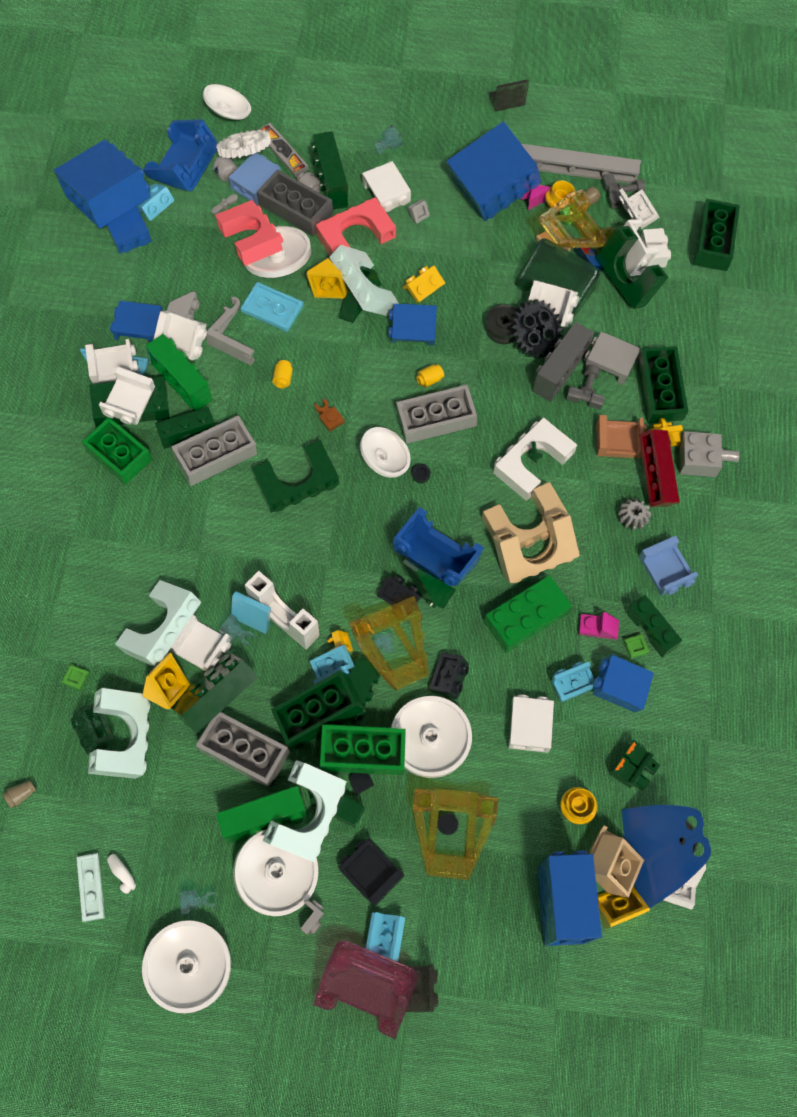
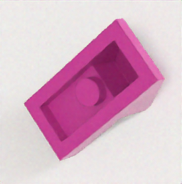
[520,185,549,210]
[579,612,619,640]

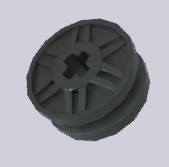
[485,304,516,345]

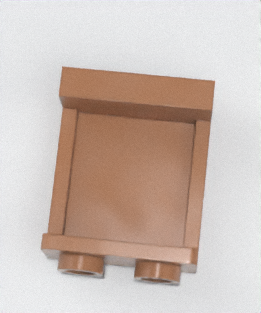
[596,415,647,458]

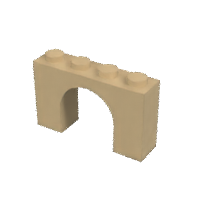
[482,482,572,548]
[493,510,580,584]

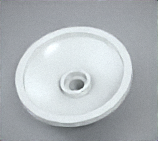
[203,84,251,120]
[360,427,411,478]

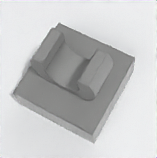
[408,199,430,224]

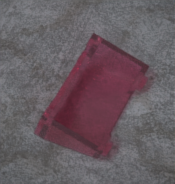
[313,941,418,1039]

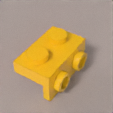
[402,266,445,303]

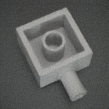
[679,431,739,477]

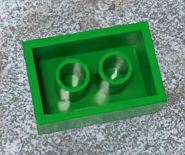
[82,417,152,485]

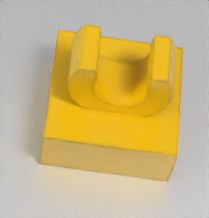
[328,630,353,653]

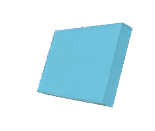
[240,282,304,332]

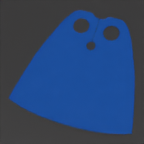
[622,805,711,908]

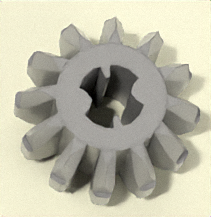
[618,498,651,531]

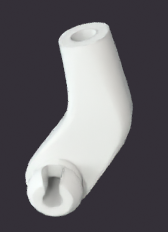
[107,854,136,894]

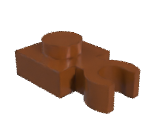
[315,399,345,432]

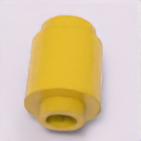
[272,360,293,389]
[416,364,444,388]

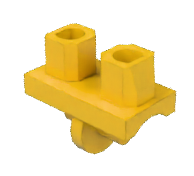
[650,418,683,446]

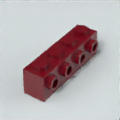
[639,429,680,507]

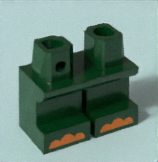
[609,740,660,791]

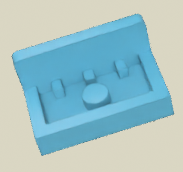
[137,184,174,221]
[310,645,355,684]
[551,661,595,703]
[365,912,405,962]

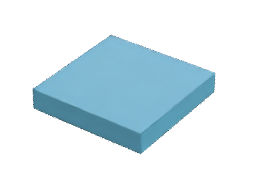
[231,591,271,634]

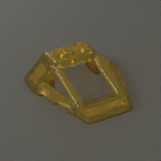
[538,189,614,248]
[349,596,429,691]
[413,787,499,880]

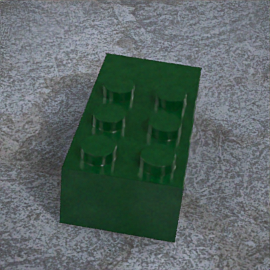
[311,131,348,210]
[693,198,740,271]
[637,346,689,423]
[89,376,170,428]
[171,653,258,733]
[271,670,365,749]

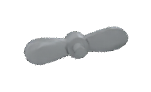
[211,194,238,214]

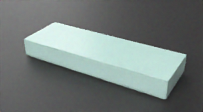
[77,853,105,922]

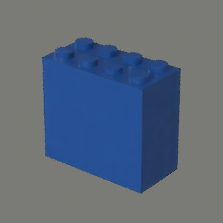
[447,121,541,221]
[54,139,151,229]
[537,851,602,946]

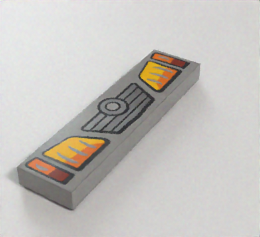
[256,123,309,177]

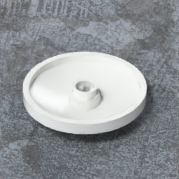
[245,226,311,278]
[391,696,472,778]
[233,829,318,916]
[142,921,231,1013]

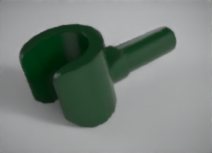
[528,441,543,463]

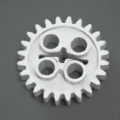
[216,130,271,159]

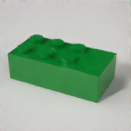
[146,334,212,411]
[484,575,572,653]
[320,725,406,775]
[216,786,307,844]

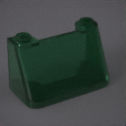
[515,238,600,319]

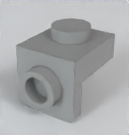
[300,900,324,936]

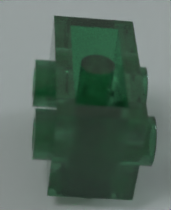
[70,704,114,755]

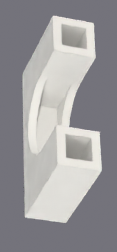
[493,418,577,501]
[245,571,320,650]

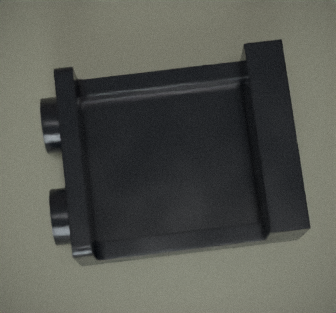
[339,838,405,907]

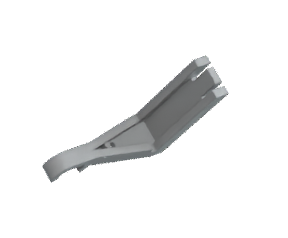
[206,297,255,365]

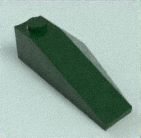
[403,559,456,609]

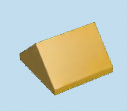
[307,258,347,299]
[142,653,190,709]
[598,887,650,930]

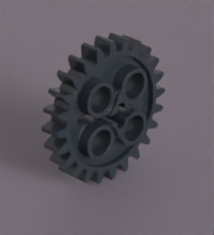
[509,299,563,358]

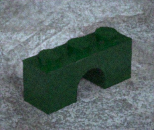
[155,407,215,449]
[626,595,683,658]

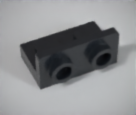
[376,574,423,616]
[429,653,469,700]

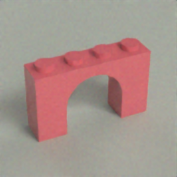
[316,197,396,256]
[215,200,283,266]

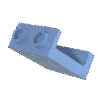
[229,153,281,205]
[639,536,698,596]

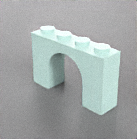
[330,245,399,316]
[115,580,201,667]
[88,688,150,779]
[263,760,347,862]

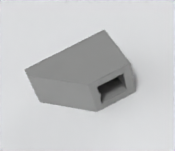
[167,292,199,320]

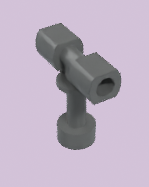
[603,174,645,209]
[566,365,605,410]

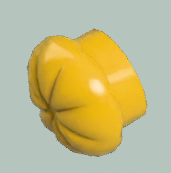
[545,180,575,211]
[560,787,597,824]

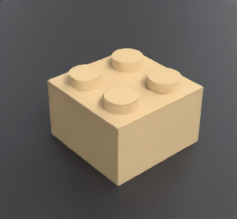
[593,834,644,897]

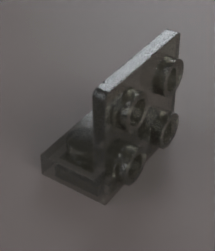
[489,79,529,112]
[406,964,438,1012]

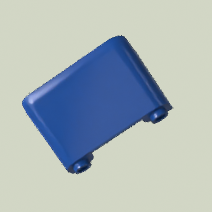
[143,119,217,191]
[393,507,484,586]

